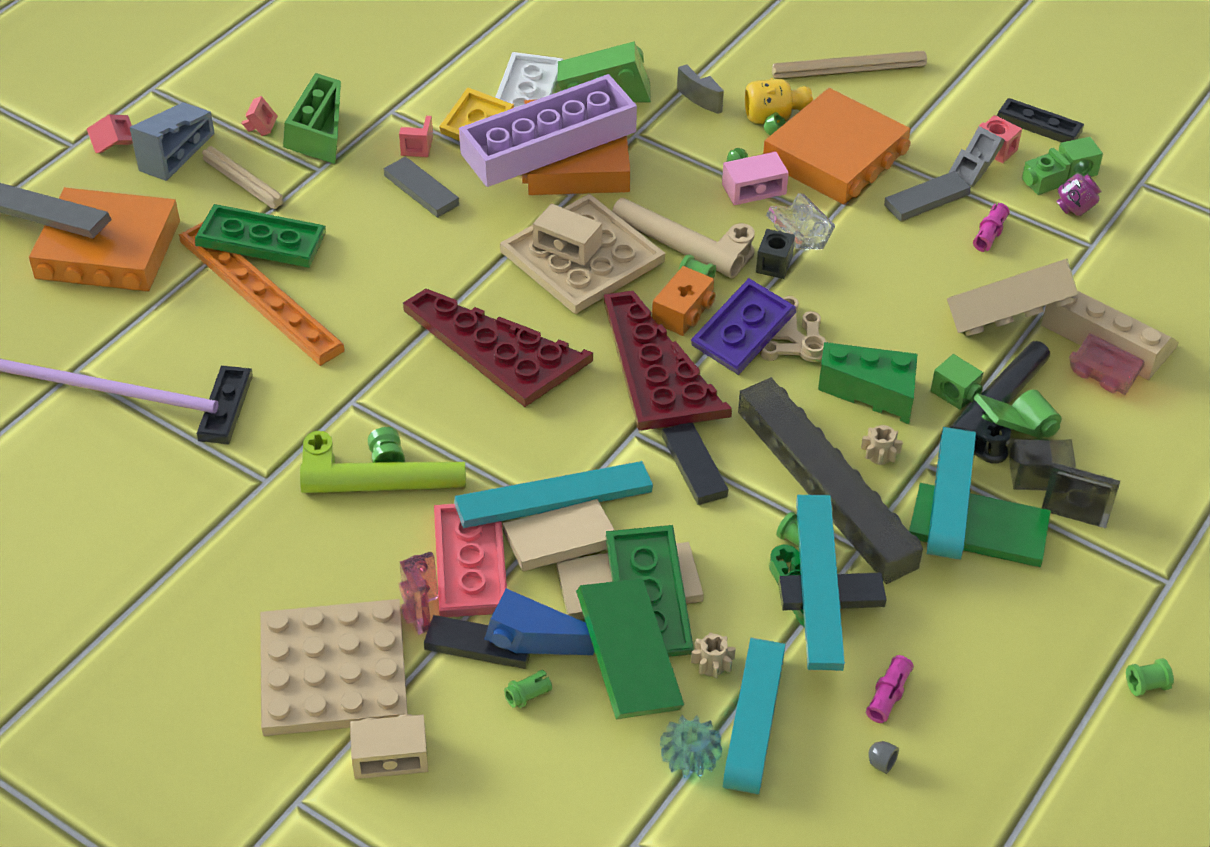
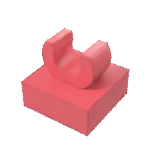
[241,96,278,136]

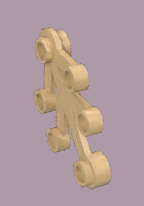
[760,296,826,362]

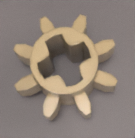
[861,425,903,465]
[691,632,736,678]

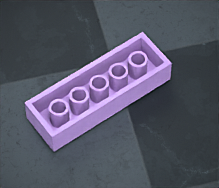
[459,74,637,187]

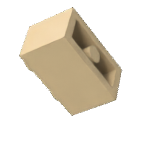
[533,204,602,266]
[350,714,428,779]

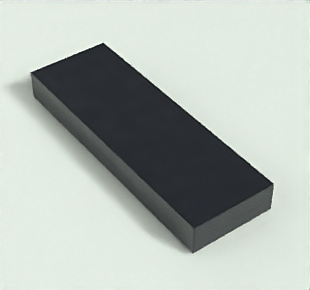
[997,98,1084,143]
[196,365,253,444]
[662,423,729,505]
[778,573,887,611]
[424,615,530,669]

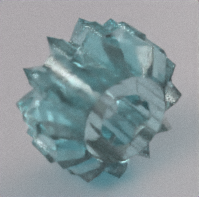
[660,715,722,778]

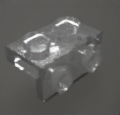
[766,193,835,251]

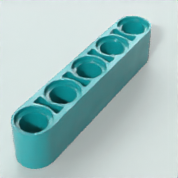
[926,427,976,560]
[722,638,786,794]

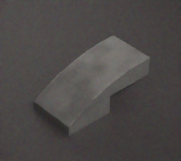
[677,64,724,114]
[949,126,1005,187]

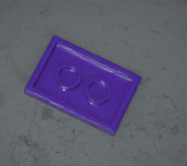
[691,278,796,375]

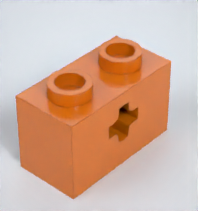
[652,266,716,336]

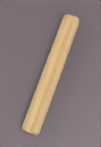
[202,146,284,209]

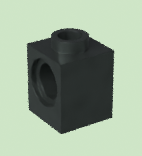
[756,229,795,279]

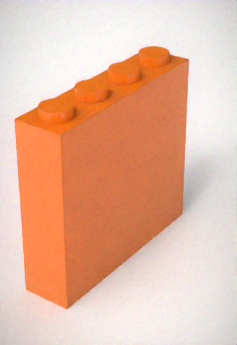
[763,88,911,205]
[522,99,630,195]
[29,187,180,292]

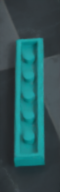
[454,461,653,528]
[796,495,845,671]

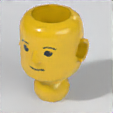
[745,78,813,124]

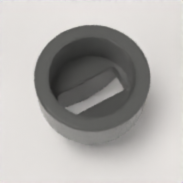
[868,741,899,774]

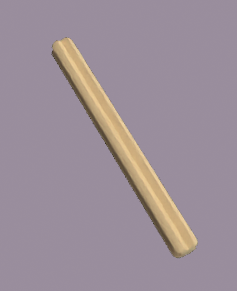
[772,51,927,79]

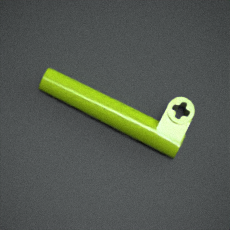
[300,431,466,493]

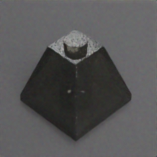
[1007,437,1080,492]
[1042,463,1120,529]

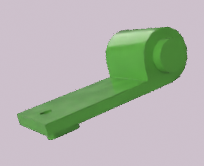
[974,389,1062,438]

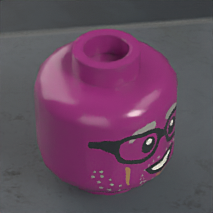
[1057,173,1101,216]

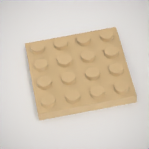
[500,194,665,314]
[260,599,408,736]

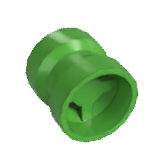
[368,427,405,463]

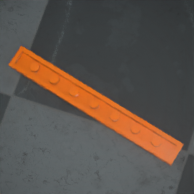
[179,222,345,366]

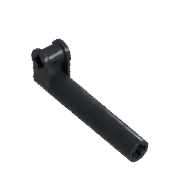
[949,341,1050,463]

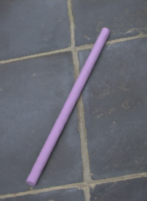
[0,359,218,413]

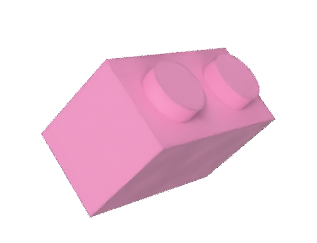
[722,152,789,205]

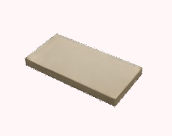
[557,542,704,620]

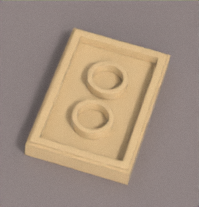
[503,499,614,571]

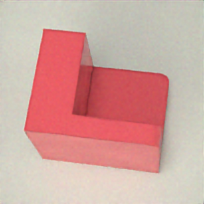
[87,114,133,153]
[399,115,433,157]

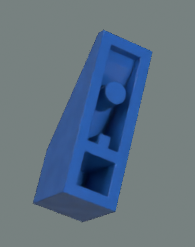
[484,588,595,655]

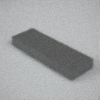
[383,156,459,218]
[884,171,971,222]

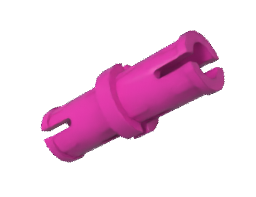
[973,203,1010,252]
[866,655,914,723]

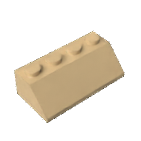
[947,258,1078,336]
[1041,291,1179,380]

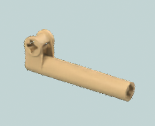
[612,198,755,279]

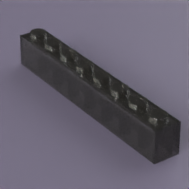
[738,377,923,585]

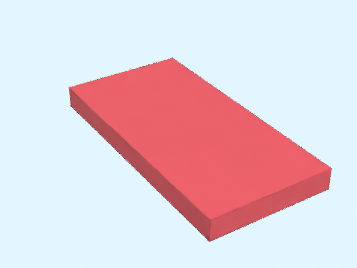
[434,504,507,617]

